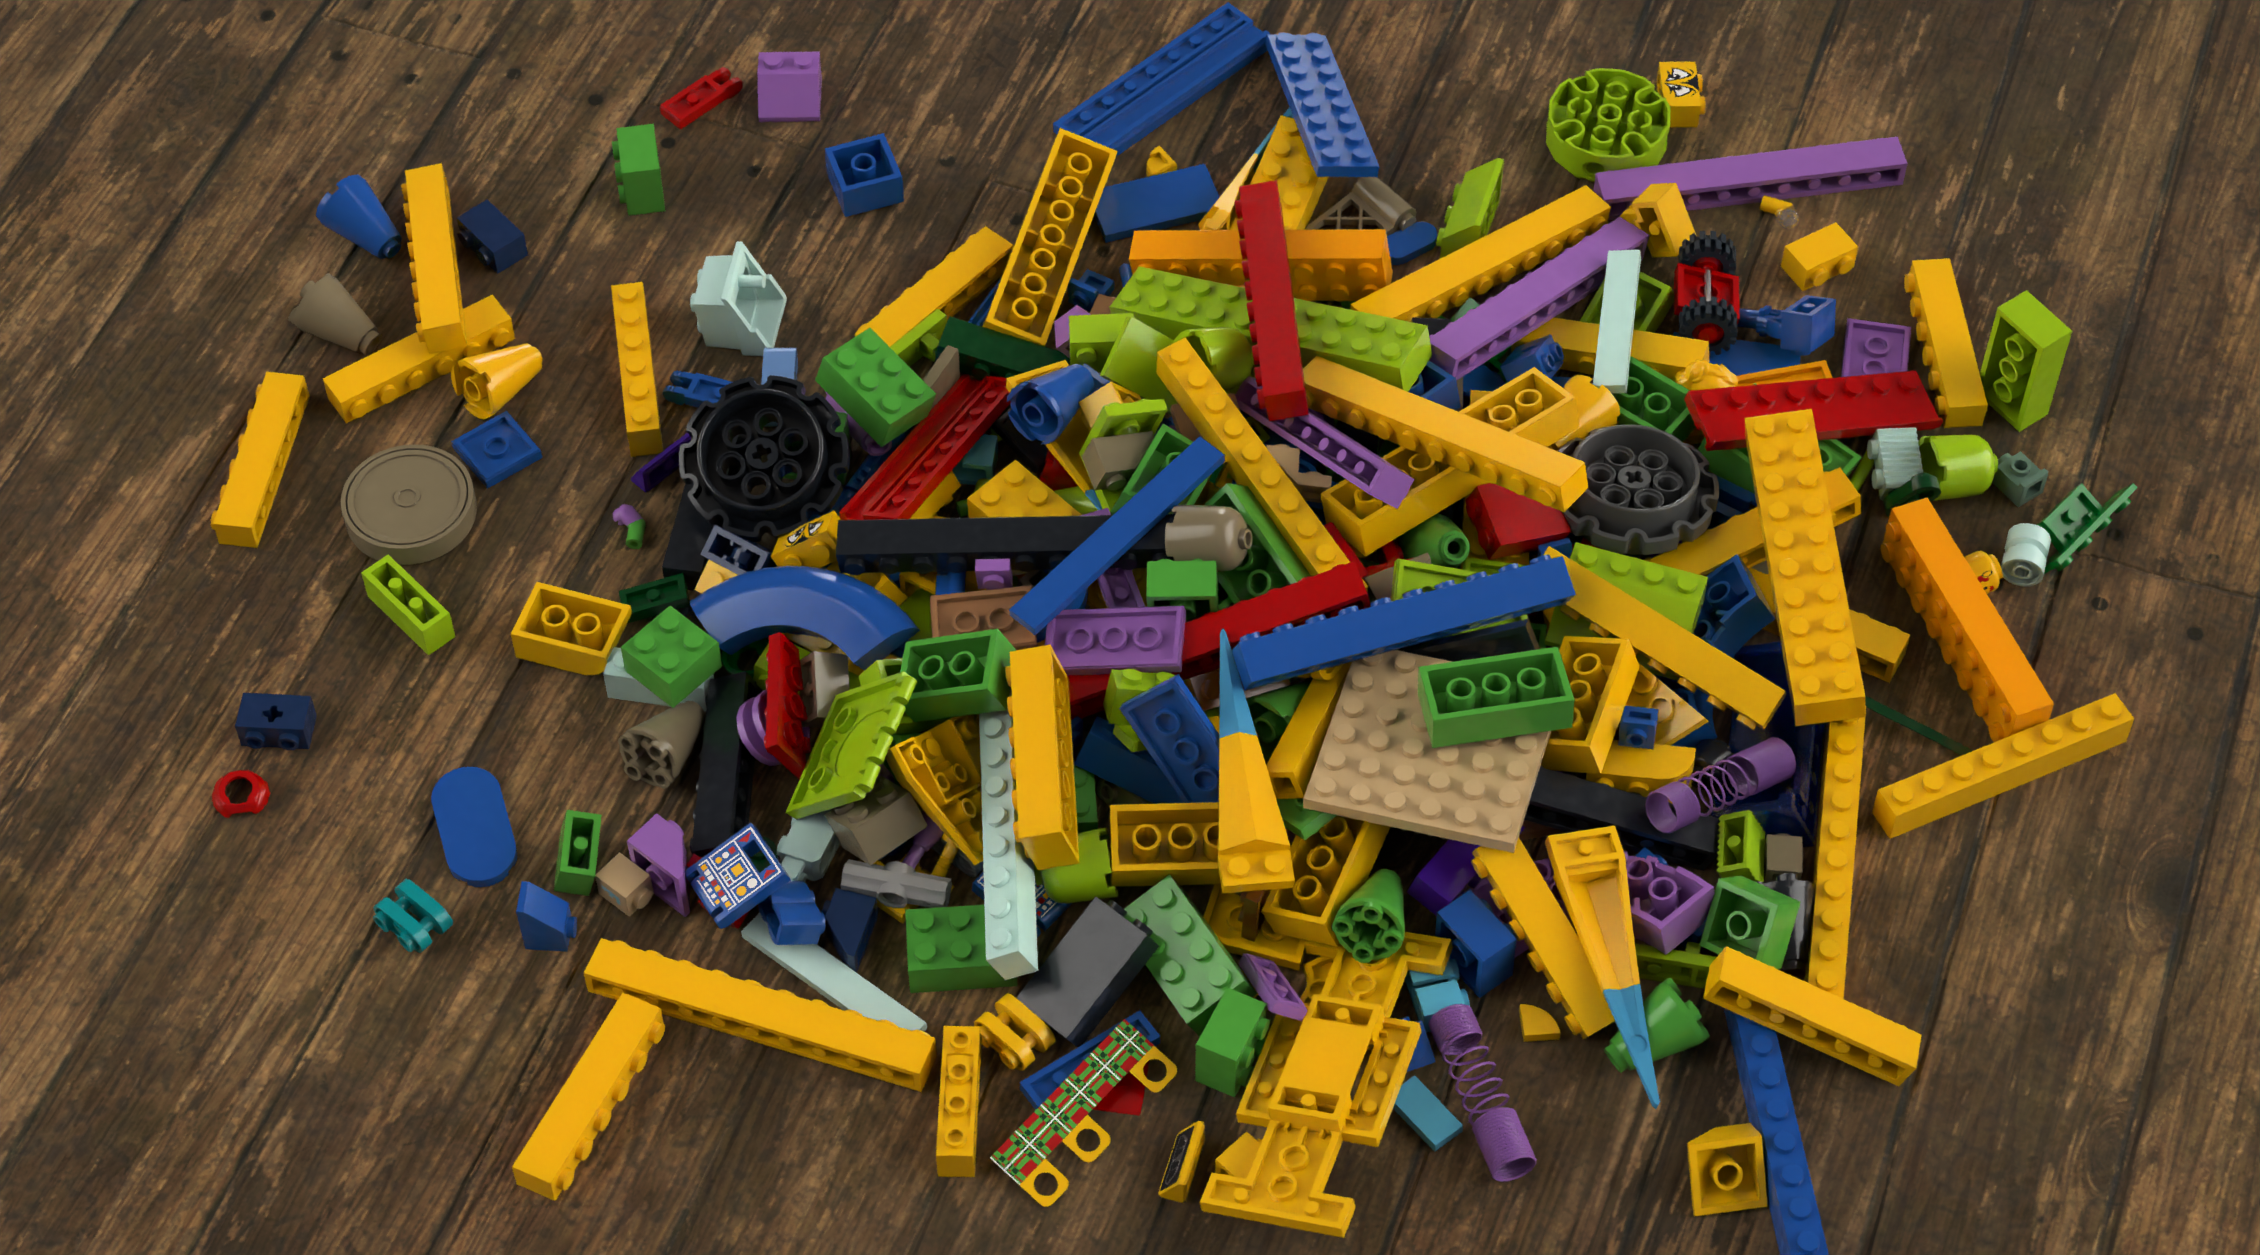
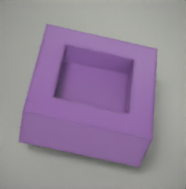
[975,559,1013,590]

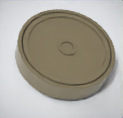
[341,444,477,565]

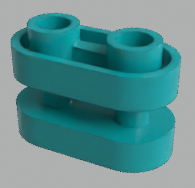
[373,879,453,953]

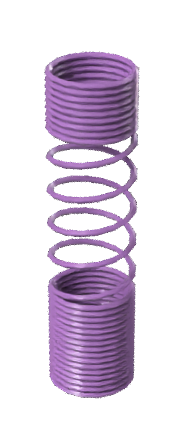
[1645,737,1796,834]
[1429,1004,1537,1182]

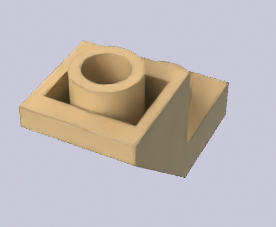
[1266,444,1332,503]

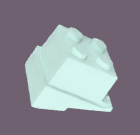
[690,242,787,356]

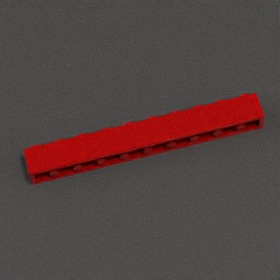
[1235,180,1309,421]
[1067,561,1371,720]

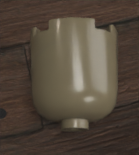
[1165,505,1252,572]

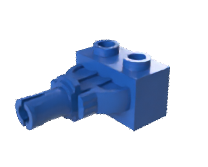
[1737,295,1836,356]

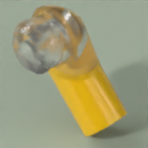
[1760,195,1799,229]

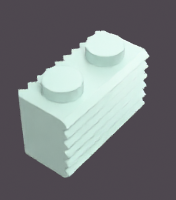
[1867,427,1923,501]

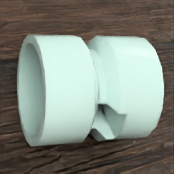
[2001,523,2051,586]

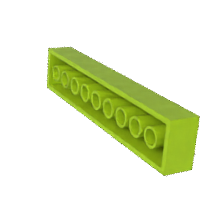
[1109,266,1432,392]

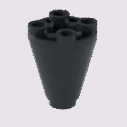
[1755,873,1815,976]

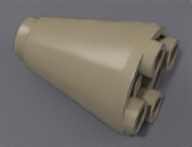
[288,273,382,355]
[618,701,706,789]

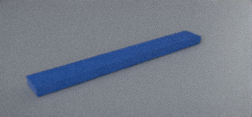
[1009,436,1225,635]

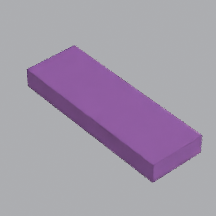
[1239,953,1307,1021]

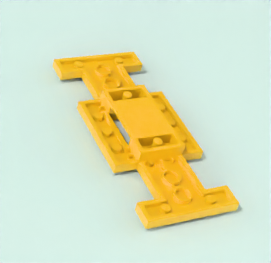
[1200,932,1453,1238]

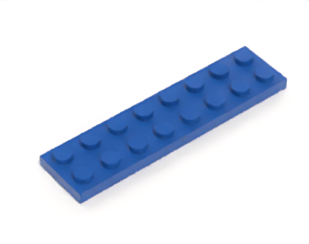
[1266,33,1379,177]

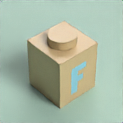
[595,852,654,917]

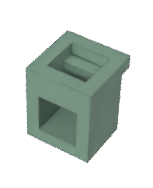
[1992,451,2049,508]

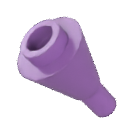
[902,809,944,869]

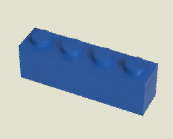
[1074,716,1183,804]

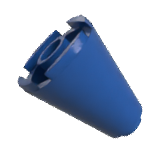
[316,174,402,259]
[1007,364,1094,445]

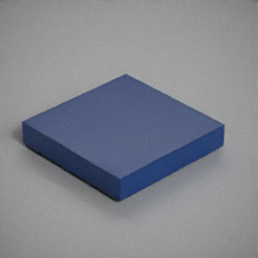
[451,411,543,489]

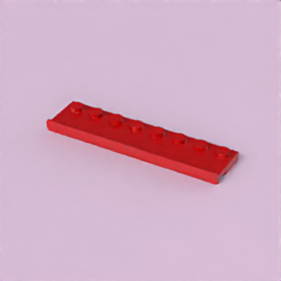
[1684,370,1943,451]
[839,374,1010,520]

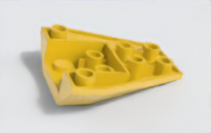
[885,715,983,865]

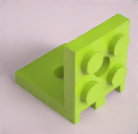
[1079,399,1168,515]

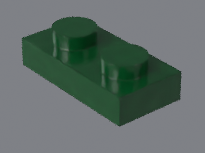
[619,573,691,624]

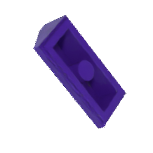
[631,433,691,493]

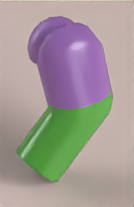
[613,504,646,549]

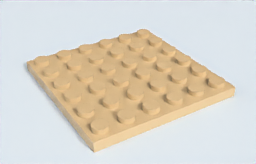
[1303,650,1551,853]

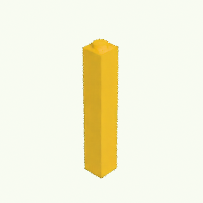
[1266,662,1352,799]

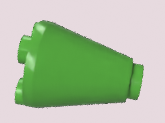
[1398,513,1470,568]
[1332,869,1405,963]
[1604,977,1710,1073]

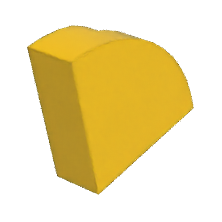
[1146,145,1177,177]
[1519,1004,1560,1042]

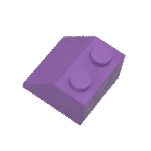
[757,52,822,122]
[627,813,690,917]

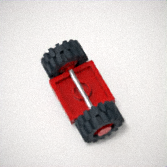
[1674,231,1740,356]

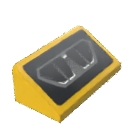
[1159,1121,1205,1203]

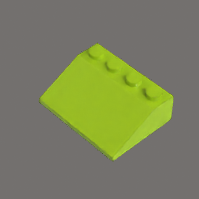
[1545,542,1708,680]

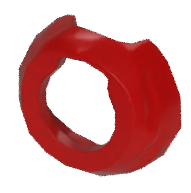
[212,770,270,818]

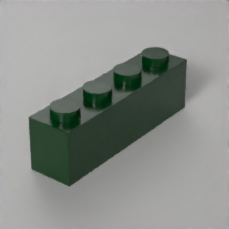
[935,316,1070,380]

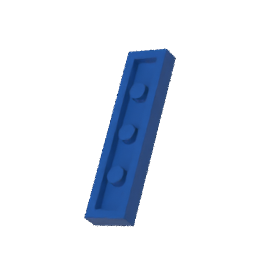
[1019,1010,1160,1110]

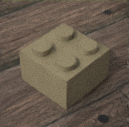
[824,776,928,865]

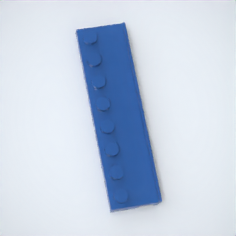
[1053,2,1270,157]

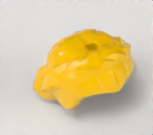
[1675,359,1738,391]

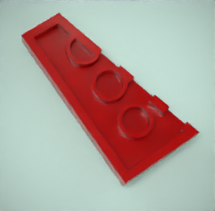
[764,632,811,780]

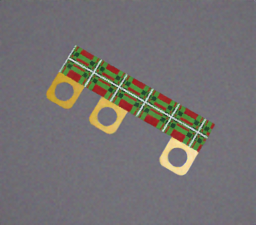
[990,1019,1177,1207]

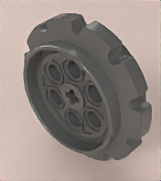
[1558,424,1719,555]

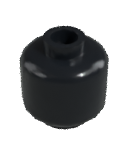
[1692,739,1733,790]

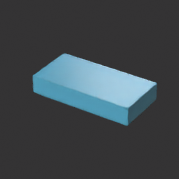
[1393,1075,1463,1152]

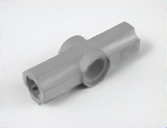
[841,859,952,908]

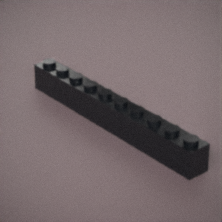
[836,514,1175,575]

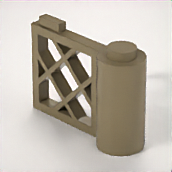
[1305,177,1417,236]

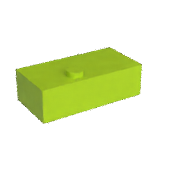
[1980,290,2072,432]

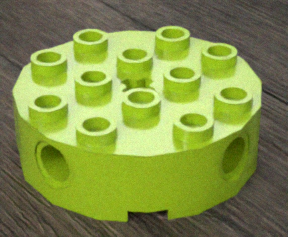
[1546,68,1671,182]

